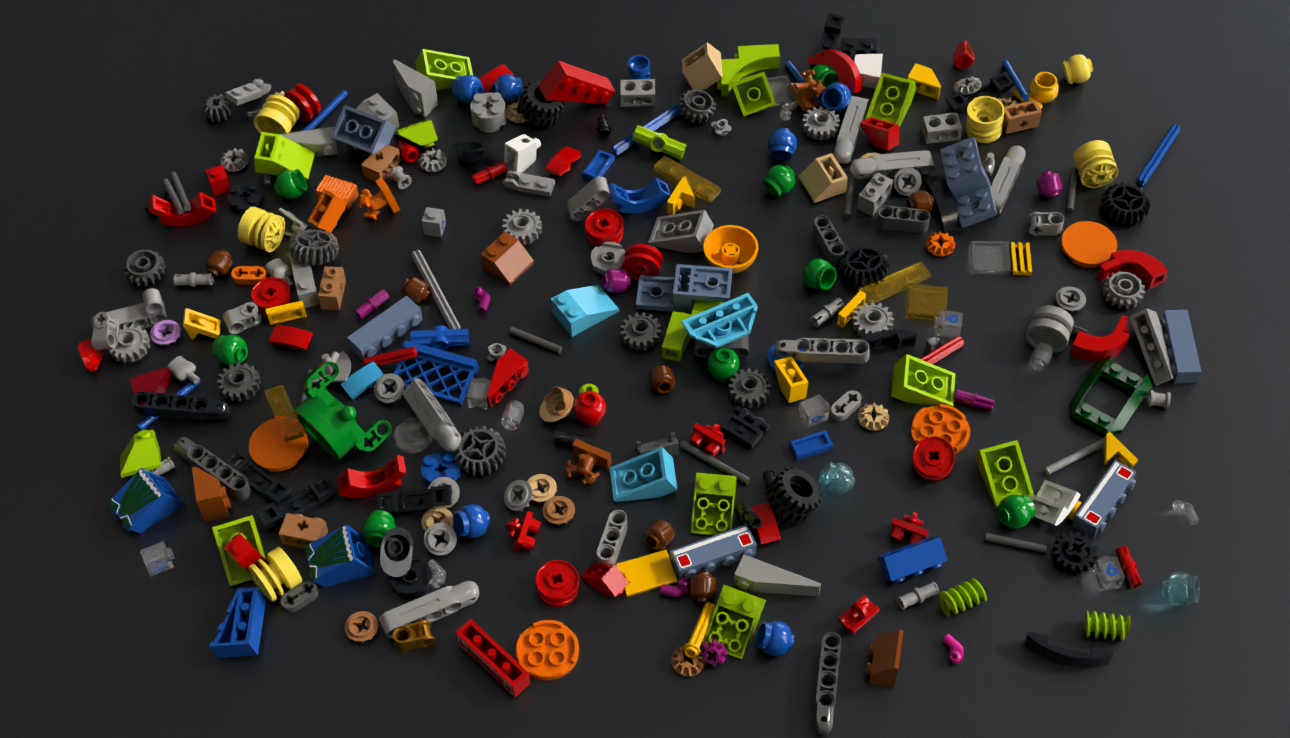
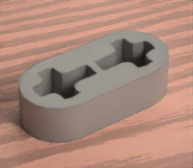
[830,390,862,422]

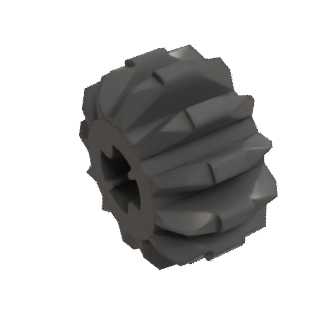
[202,94,232,123]

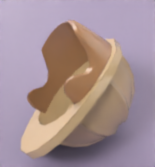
[539,386,574,423]

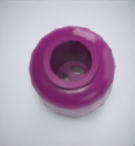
[1036,170,1062,198]
[602,269,630,293]

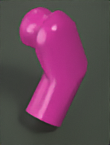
[942,634,964,664]

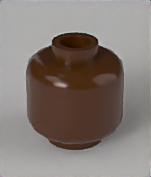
[906,190,934,212]
[205,249,233,277]
[401,277,430,304]
[648,365,675,394]
[644,520,674,550]
[690,572,717,604]

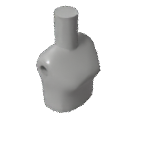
[981,153,995,181]
[265,258,295,289]
[167,356,200,384]

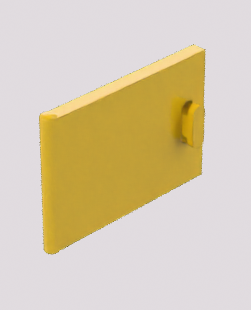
[616,550,678,597]

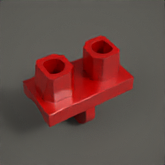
[690,423,726,457]
[505,511,541,552]
[891,512,929,544]
[838,595,880,635]

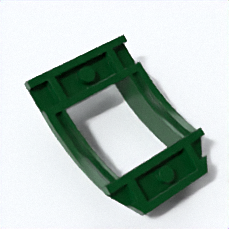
[1070,355,1153,435]

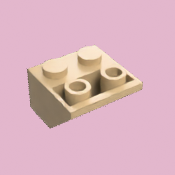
[682,42,723,91]
[798,153,848,203]

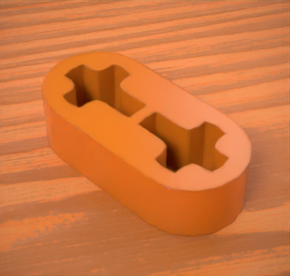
[231,266,268,285]

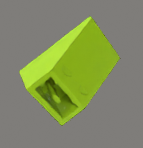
[254,132,315,180]
[691,473,737,535]
[702,585,766,659]

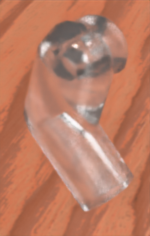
[779,100,798,120]
[1172,500,1200,525]
[427,559,446,588]

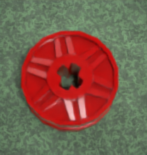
[284,83,321,122]
[585,208,624,247]
[622,244,663,280]
[251,277,293,317]
[912,436,955,481]
[536,560,579,607]

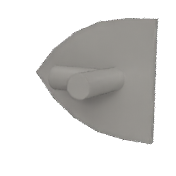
[311,351,351,383]

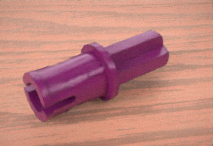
[354,290,389,320]
[955,389,995,410]

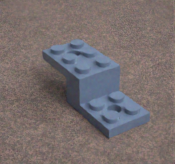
[940,136,997,228]
[636,264,733,313]

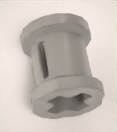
[389,166,412,189]
[1147,390,1171,409]

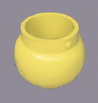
[1062,54,1093,84]

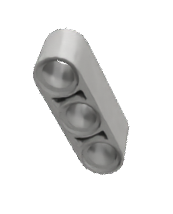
[567,177,610,221]
[597,510,627,564]

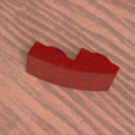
[479,64,515,93]
[545,146,581,176]
[269,325,313,350]
[751,502,781,545]

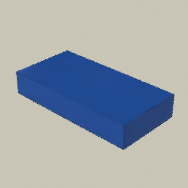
[582,150,615,180]
[789,430,833,461]

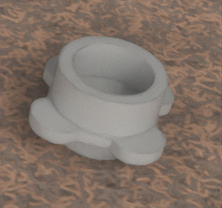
[711,119,731,136]
[487,343,506,361]

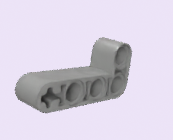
[91,288,167,329]

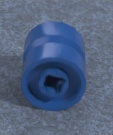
[628,55,650,80]

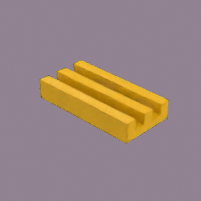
[1010,242,1032,276]
[837,290,866,328]
[266,301,307,325]

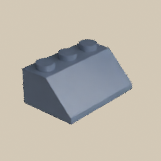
[331,105,396,154]

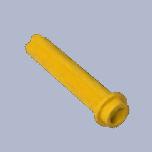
[684,602,716,658]

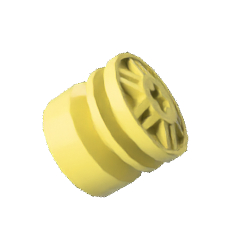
[253,95,300,134]
[966,96,1004,143]
[1073,140,1119,188]
[238,207,285,252]
[248,546,302,602]

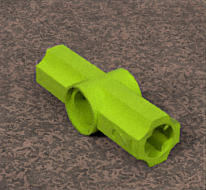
[632,125,687,160]

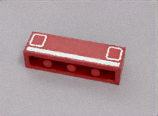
[455,619,530,698]

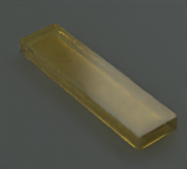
[654,155,721,203]
[858,261,931,305]
[264,385,304,443]

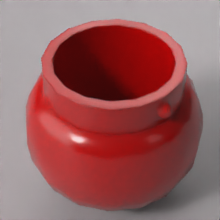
[573,391,606,426]

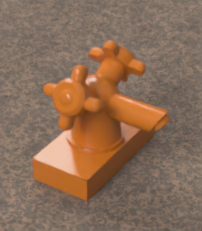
[359,177,400,220]

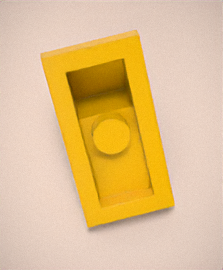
[667,177,694,215]
[183,308,221,340]
[1104,431,1138,468]

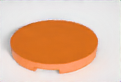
[1061,221,1117,268]
[911,404,971,454]
[249,418,308,472]
[516,620,579,681]

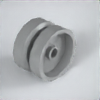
[1026,305,1074,353]

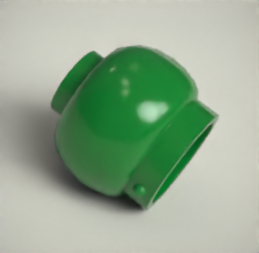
[811,64,838,94]
[763,165,795,197]
[274,169,308,200]
[803,258,837,290]
[212,335,248,367]
[707,348,740,382]
[997,494,1035,529]
[361,510,396,547]

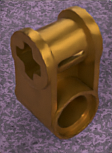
[393,620,435,653]

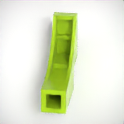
[717,44,780,96]
[662,300,725,362]

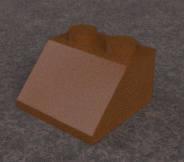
[481,231,534,285]
[192,467,231,522]
[866,630,904,688]

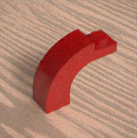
[808,49,862,93]
[148,192,216,227]
[1097,250,1168,289]
[1070,315,1130,362]
[337,455,406,499]

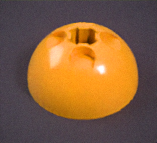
[703,225,758,274]

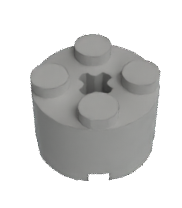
[470,92,507,133]

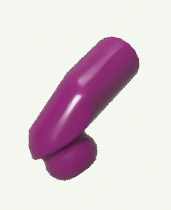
[473,287,490,313]
[660,578,690,598]

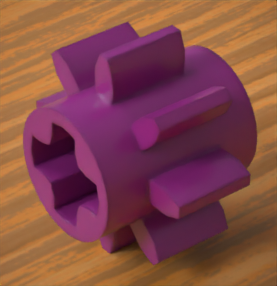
[700,638,728,667]

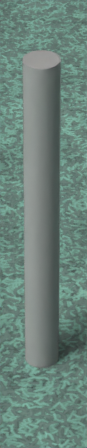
[1044,438,1104,475]

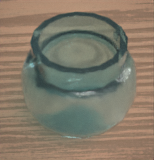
[818,461,855,496]
[1163,571,1200,607]

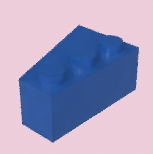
[209,587,266,658]

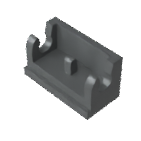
[635,432,679,456]

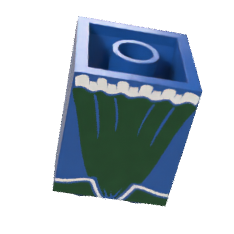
[108,468,185,533]
[305,525,376,587]

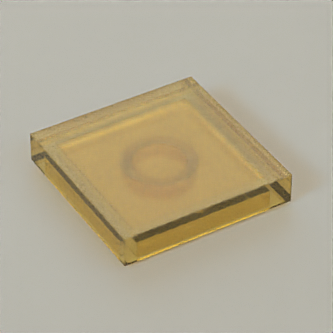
[907,283,948,321]

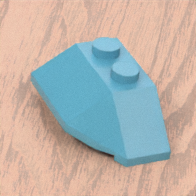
[681,293,758,348]

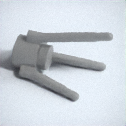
[279,208,311,237]

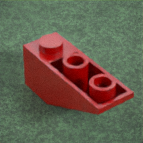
[487,348,529,408]

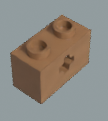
[1003,100,1042,134]
[362,145,401,182]
[318,266,346,310]
[279,513,328,549]

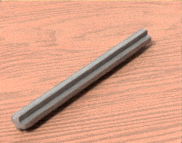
[411,250,461,329]

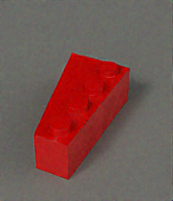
[538,61,616,104]

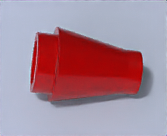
[396,140,418,163]

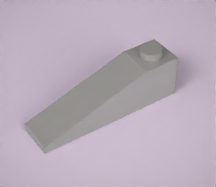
[279,127,338,156]
[289,252,320,308]
[1130,308,1174,386]
[734,555,821,597]

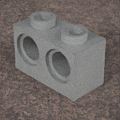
[620,79,655,107]
[921,112,962,144]
[857,172,893,217]

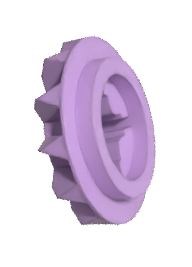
[150,320,181,346]

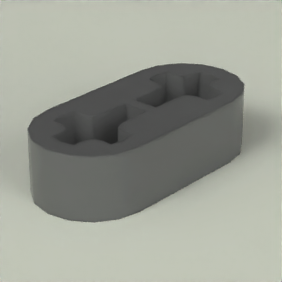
[281,581,318,613]

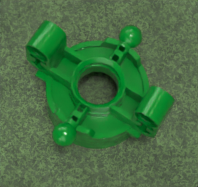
[293,361,392,460]

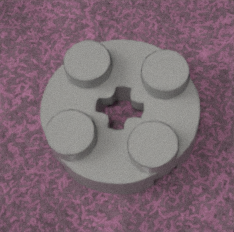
[591,242,625,274]

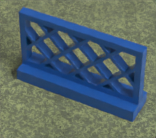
[393,340,479,405]

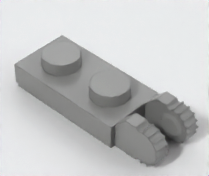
[225,78,271,106]
[503,170,555,197]

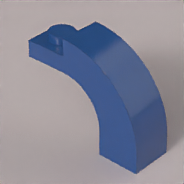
[608,177,671,214]

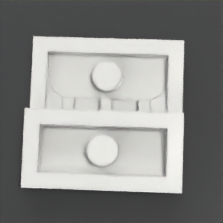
[1030,480,1080,526]

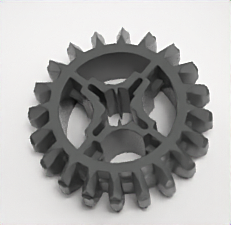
[289,229,339,266]
[452,426,506,476]

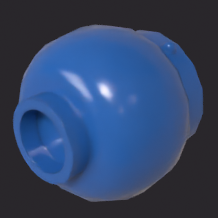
[492,74,523,103]
[452,75,484,104]
[821,82,851,112]
[768,128,797,160]
[453,504,490,538]
[755,621,794,657]

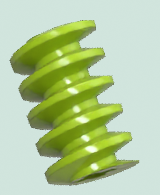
[939,578,987,617]
[1084,610,1131,642]

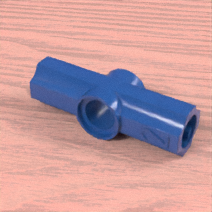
[411,325,469,350]

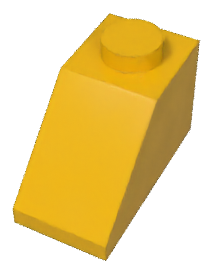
[907,63,941,100]
[774,356,809,403]

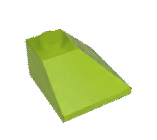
[732,72,776,116]
[394,120,438,148]
[120,429,161,478]

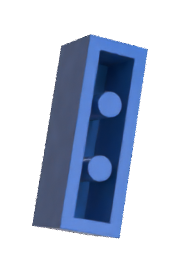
[877,536,948,583]

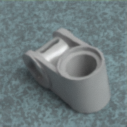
[1028,212,1064,236]
[223,302,262,334]
[91,312,119,350]

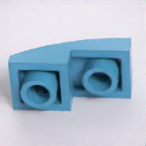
[341,362,384,399]

